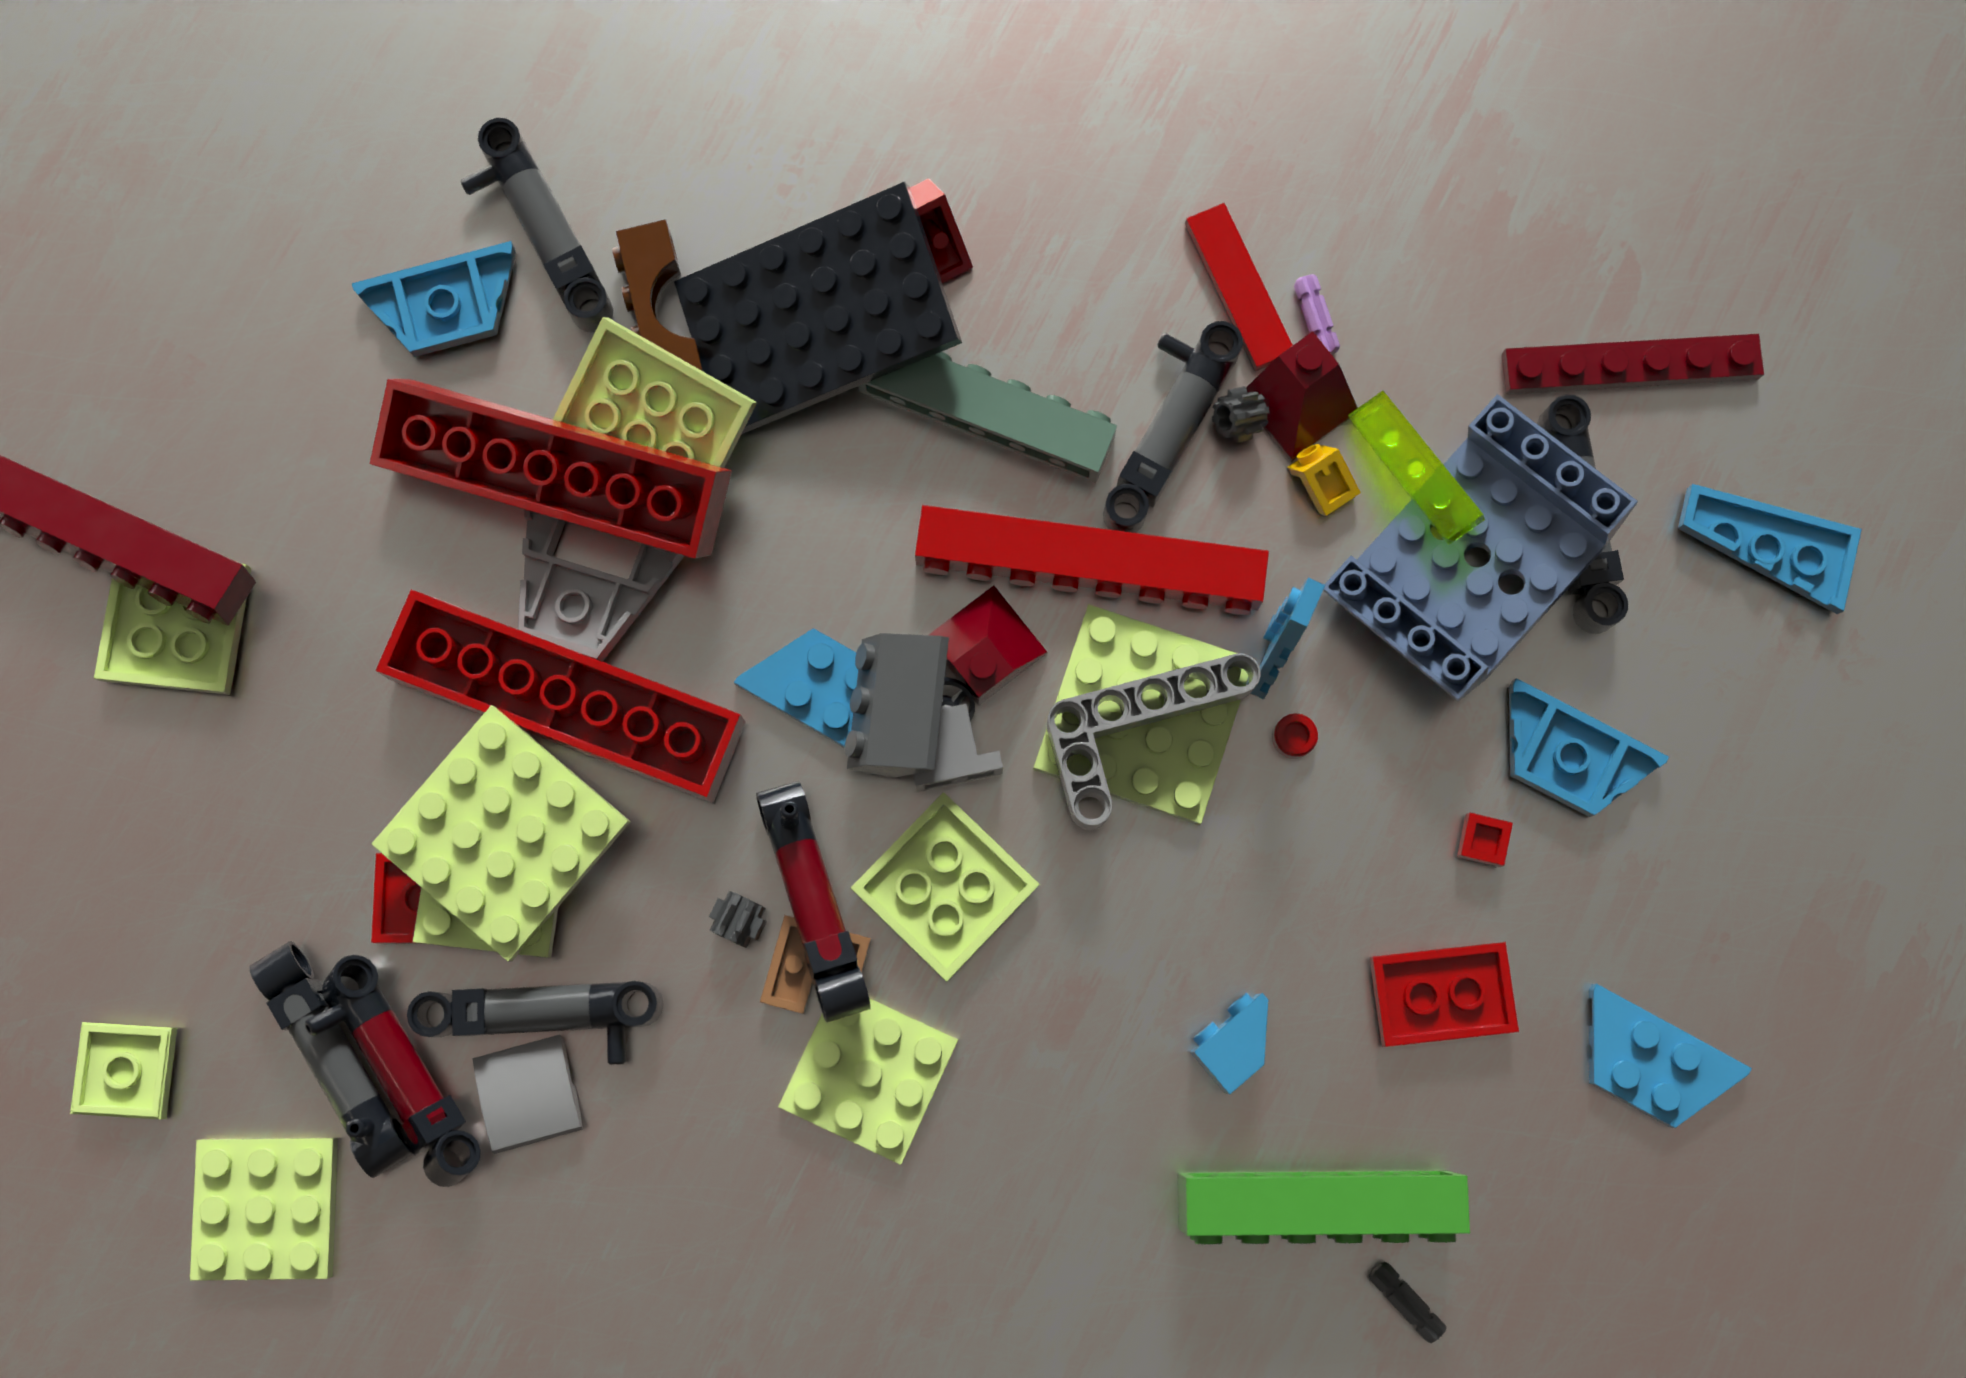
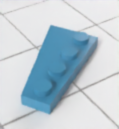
[1678,484,1862,614]
[1250,578,1325,699]

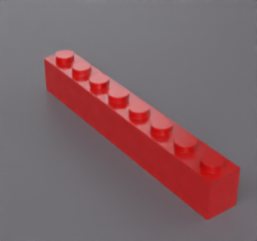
[915,505,1269,615]

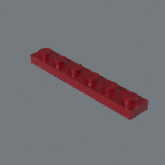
[1502,334,1764,395]

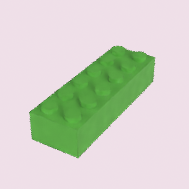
[1177,1171,1470,1245]

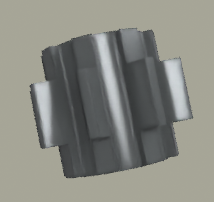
[1211,386,1269,443]
[709,891,767,948]

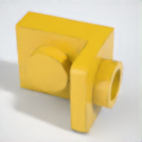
[1287,444,1361,516]

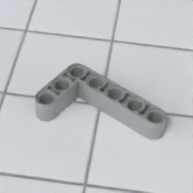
[1047,653,1261,830]

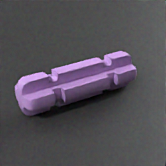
[1294,274,1340,355]

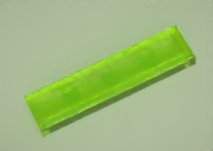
[1348,390,1485,545]

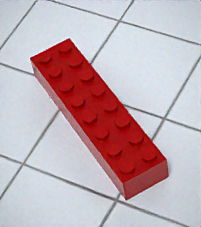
[369,379,732,559]
[375,589,746,803]

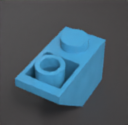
[1190,993,1268,1094]

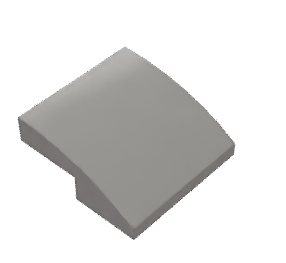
[472,1034,583,1154]

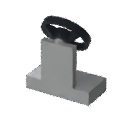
[913,677,1003,792]

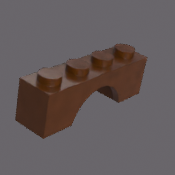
[612,219,703,371]

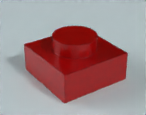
[1457,812,1513,867]

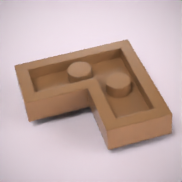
[760,915,872,1014]

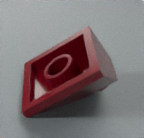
[1246,331,1359,462]
[929,585,1047,706]

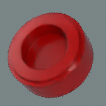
[1272,713,1318,759]

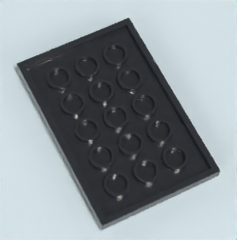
[674,181,962,434]

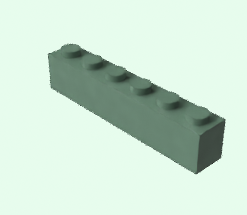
[858,352,1117,483]

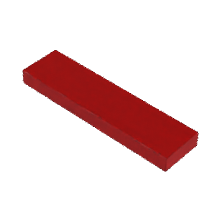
[1185,202,1293,371]

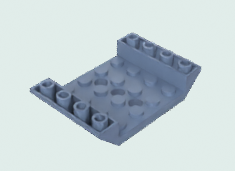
[1323,394,1638,702]

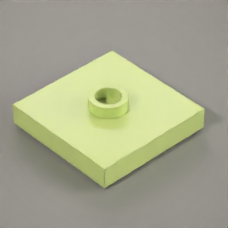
[70,1022,177,1119]

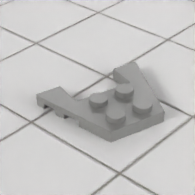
[518,509,684,662]

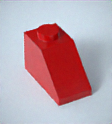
[910,178,974,283]

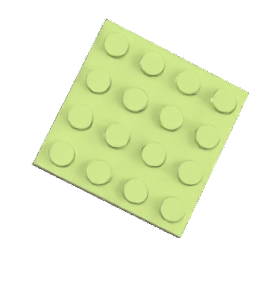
[553,317,757,468]
[1033,604,1249,825]
[372,705,631,962]

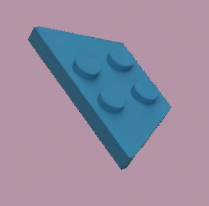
[352,241,516,357]
[734,628,858,748]
[1509,678,1669,817]
[1589,984,1752,1128]

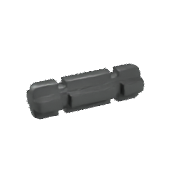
[1369,1262,1447,1344]

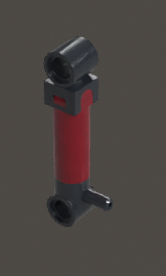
[756,781,871,1023]
[305,955,481,1187]

